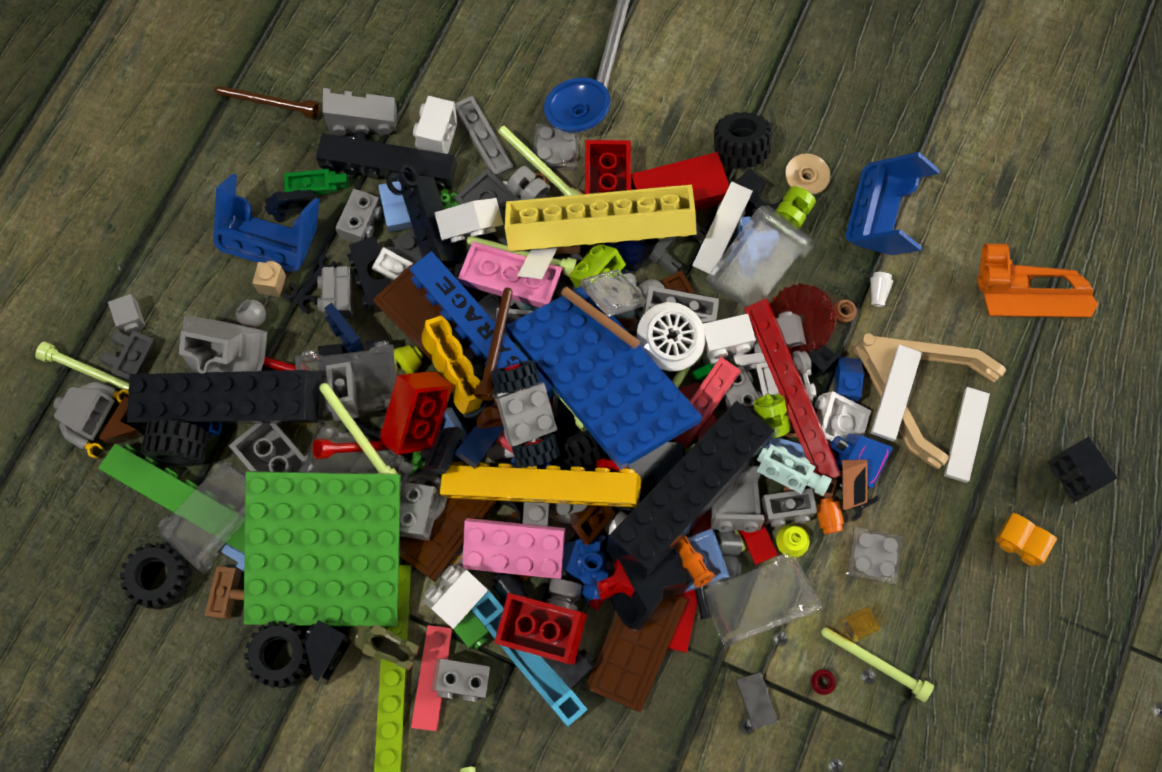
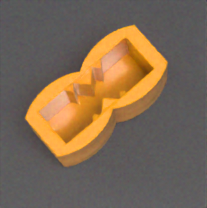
[995,513,1057,566]

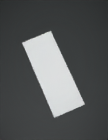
[517,247,558,279]

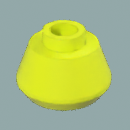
[393,345,423,374]
[776,524,810,558]

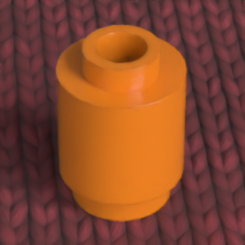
[816,497,844,534]

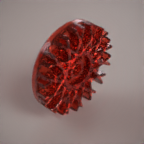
[769,283,837,353]

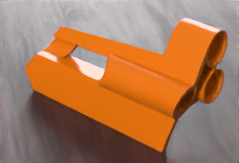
[977,243,1098,318]

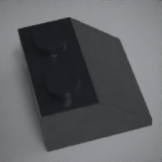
[305,620,352,685]

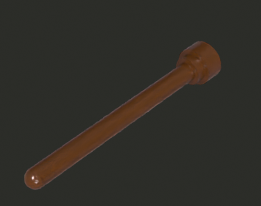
[215,86,319,119]
[474,287,513,401]

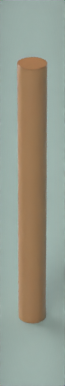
[561,287,640,349]

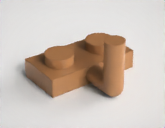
[204,566,244,620]

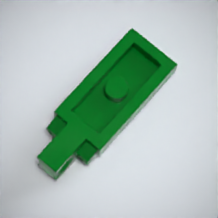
[284,169,349,195]

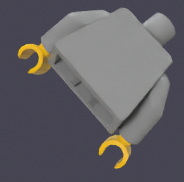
[54,382,129,459]

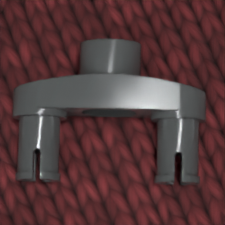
[649,222,708,275]

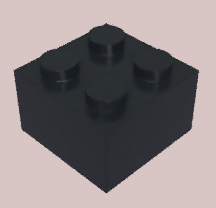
[1048,437,1118,502]

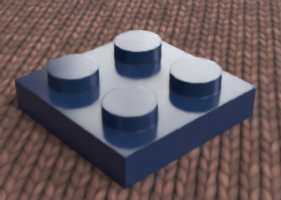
[324,303,365,359]

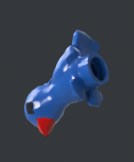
[576,539,609,610]

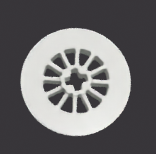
[637,302,706,371]

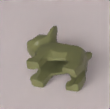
[349,624,419,670]

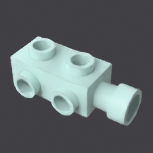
[757,444,832,496]

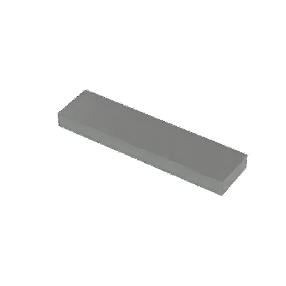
[455,96,514,177]

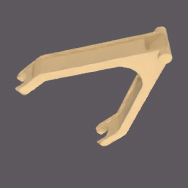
[853,333,1006,469]

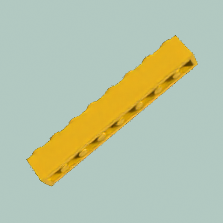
[440,461,641,507]

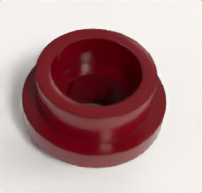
[810,669,836,695]

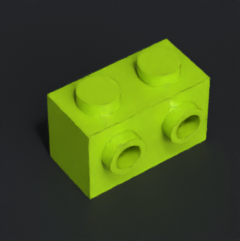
[569,243,626,288]

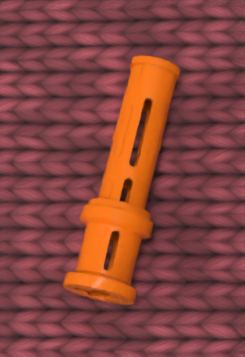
[675,536,715,588]

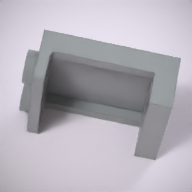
[710,466,764,532]

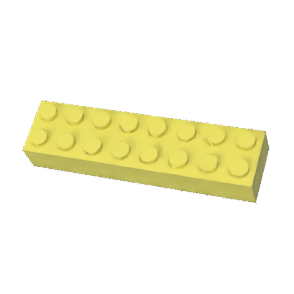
[505,185,697,251]

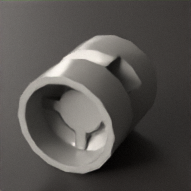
[506,166,550,200]
[546,579,582,611]

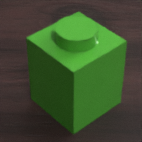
[452,610,489,650]

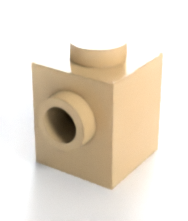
[252,261,287,297]

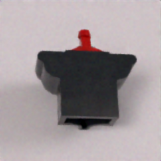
[596,442,684,511]
[597,545,691,631]

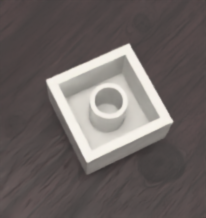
[413,96,458,154]
[435,198,503,242]
[702,314,756,365]
[422,564,488,629]

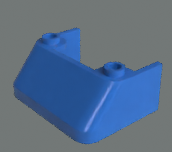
[846,152,940,255]
[213,174,320,272]

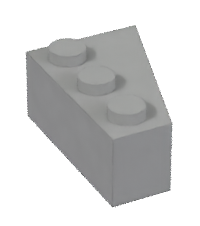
[323,88,397,136]
[642,286,719,337]

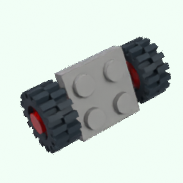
[490,360,560,468]

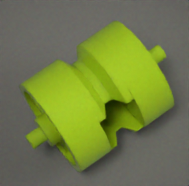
[773,186,816,231]
[753,393,791,439]

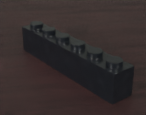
[316,133,457,190]

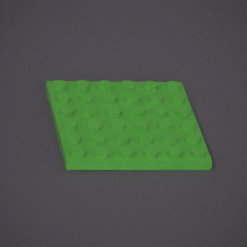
[244,471,401,627]

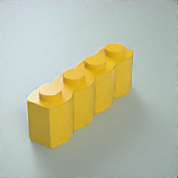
[421,316,483,414]

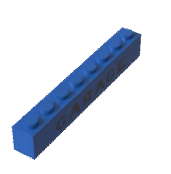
[409,251,555,399]

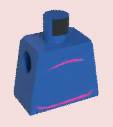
[831,433,893,488]

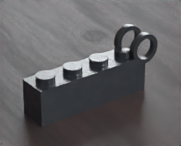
[386,164,460,269]

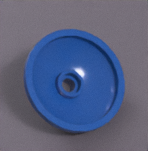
[544,78,611,132]

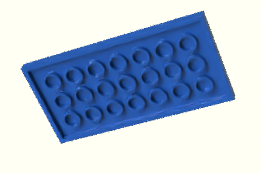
[506,285,702,470]

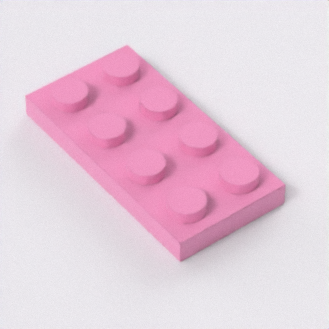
[458,241,562,308]
[462,518,565,579]

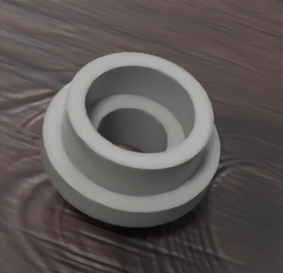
[792,351,811,374]

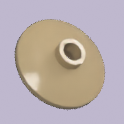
[785,154,830,195]

